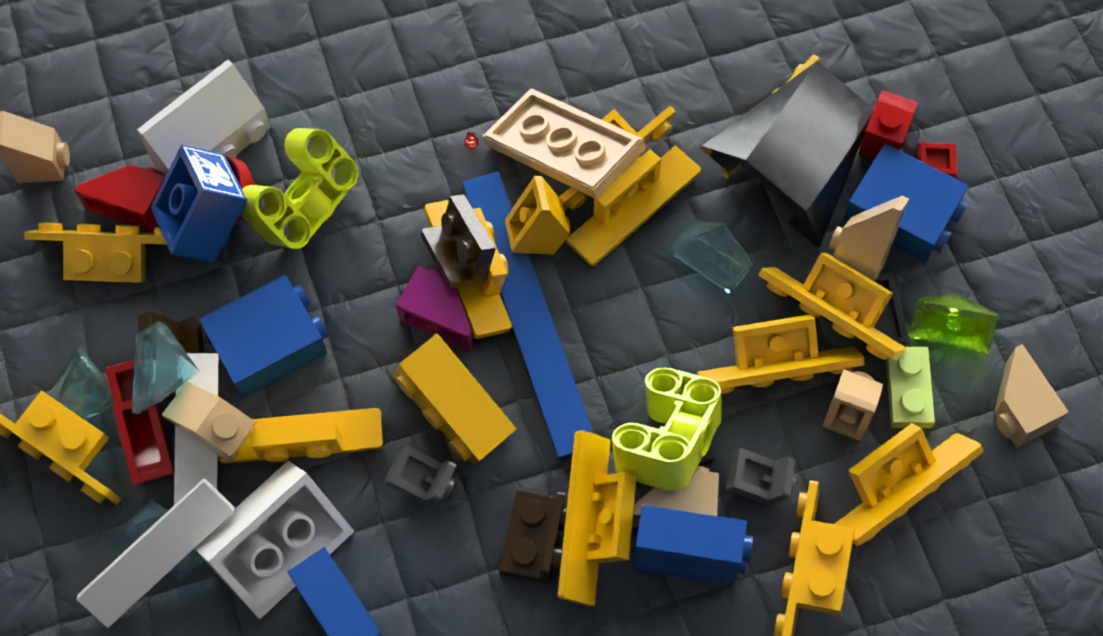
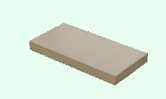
[482,88,646,199]

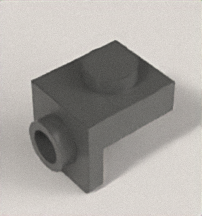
[384,444,456,506]
[725,448,796,505]

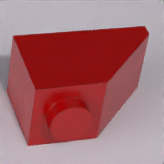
[858,90,918,160]
[75,164,166,233]

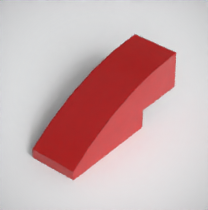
[105,358,175,485]

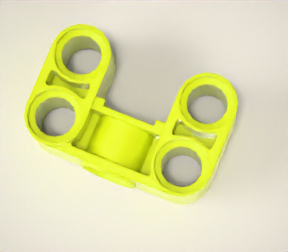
[241,128,358,249]
[612,367,721,491]

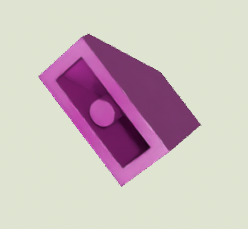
[396,266,474,352]

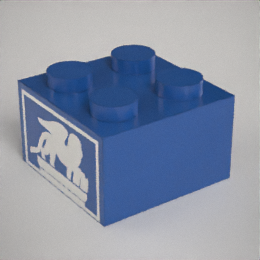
[150,144,247,262]

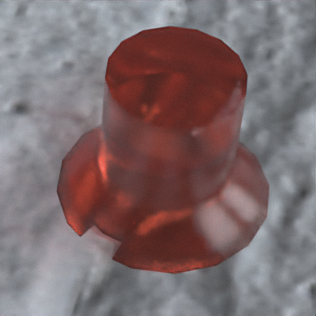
[464,132,479,148]

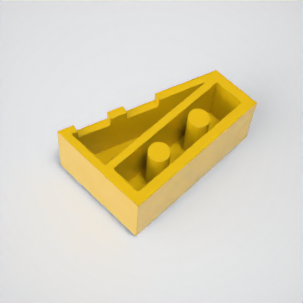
[390,333,517,464]

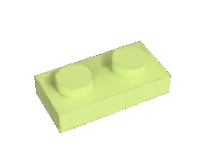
[886,347,935,428]

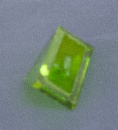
[909,293,999,353]

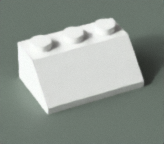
[137,60,271,176]
[194,461,354,619]

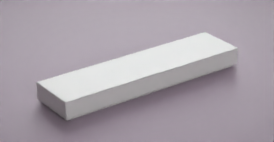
[174,353,219,505]
[76,478,234,628]

